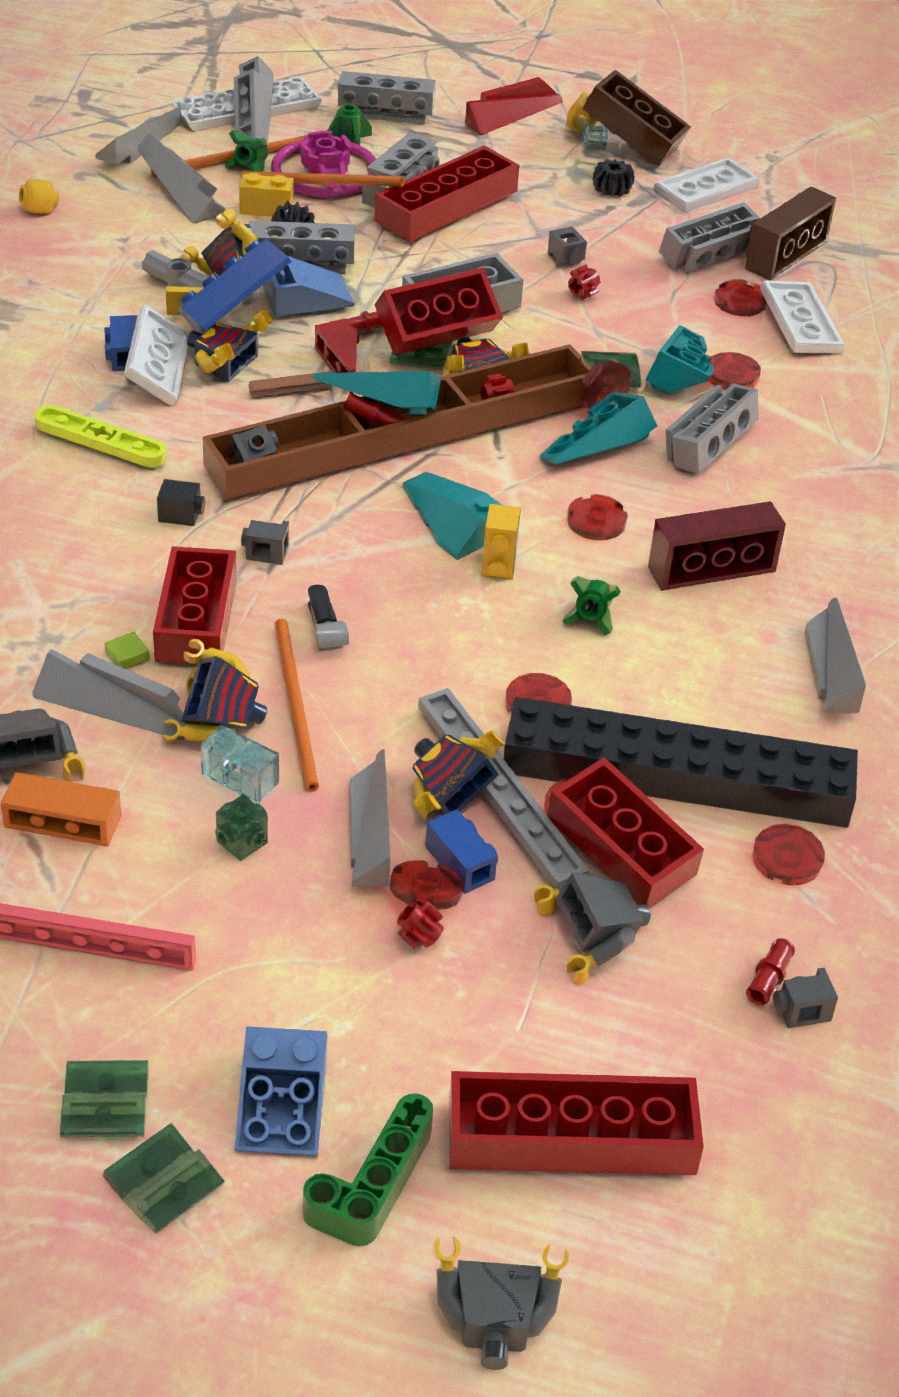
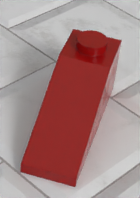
[315,318,359,393]

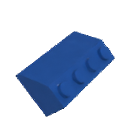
[178,238,292,333]

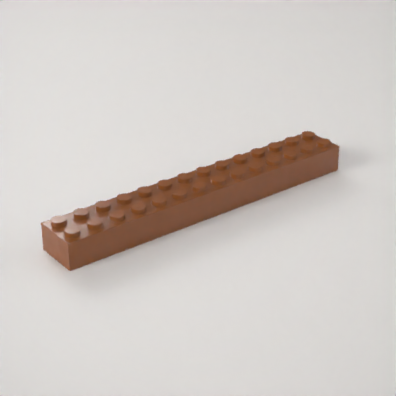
[202,344,598,500]

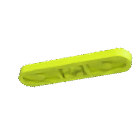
[34,405,167,468]

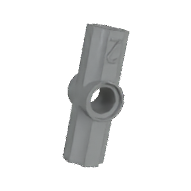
[142,250,208,288]

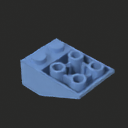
[263,256,354,317]
[235,1026,329,1156]

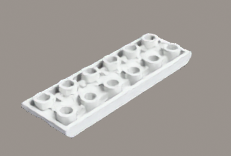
[172,77,322,131]

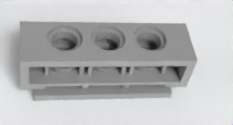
[338,71,436,124]
[362,132,440,207]
[658,202,760,273]
[249,221,355,274]
[665,383,759,474]

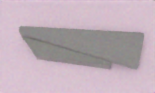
[234,56,274,143]
[95,106,182,165]
[138,133,226,223]
[805,597,866,713]
[33,649,187,740]
[350,749,390,886]

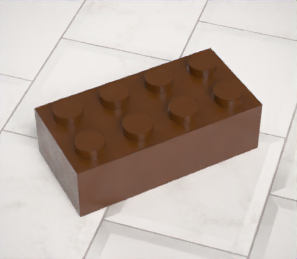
[582,70,691,166]
[745,186,837,281]

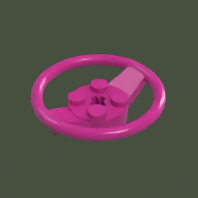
[271,131,376,198]

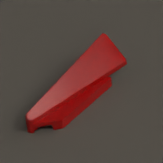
[465,77,563,135]

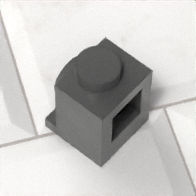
[547,226,587,265]
[230,424,280,463]
[241,520,289,565]
[773,967,838,1028]

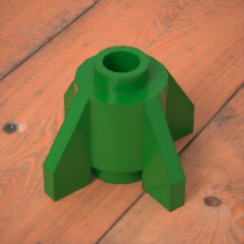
[327,104,372,145]
[224,130,268,172]
[562,576,621,636]

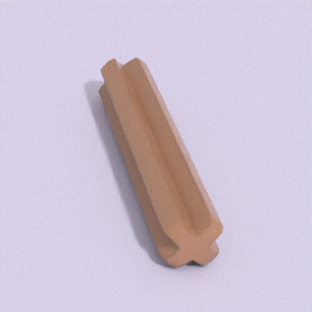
[249,372,332,398]

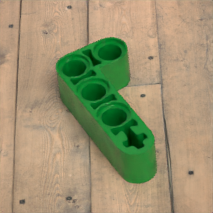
[303,1093,433,1246]

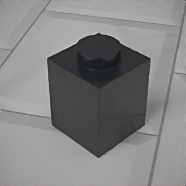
[157,479,205,526]

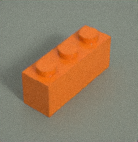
[0,772,122,847]

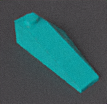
[645,325,715,393]
[313,371,441,415]
[539,391,658,464]
[403,472,502,560]

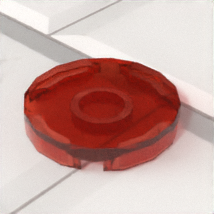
[714,279,767,316]
[708,352,761,390]
[580,358,631,410]
[567,494,628,541]
[505,673,572,713]
[752,824,825,885]
[389,860,463,910]

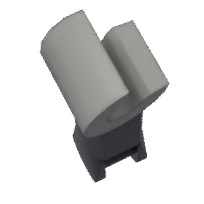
[308,584,349,651]

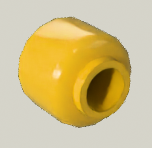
[19,179,59,214]

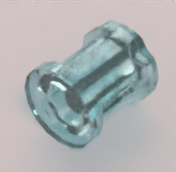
[582,122,608,146]

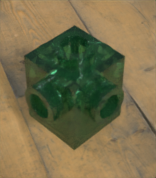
[215,794,268,861]

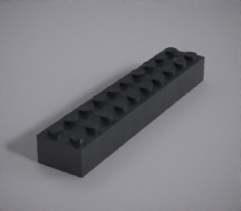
[503,697,858,828]

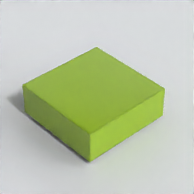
[104,632,150,669]

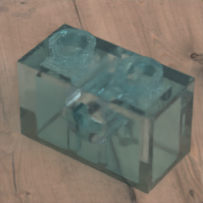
[200,725,279,804]

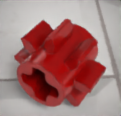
[568,264,601,300]
[480,373,515,400]
[397,901,444,949]

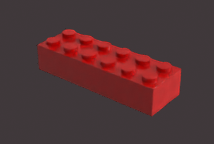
[374,146,520,242]
[449,1071,704,1175]

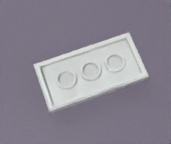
[653,157,760,212]
[760,281,845,354]
[124,304,189,406]

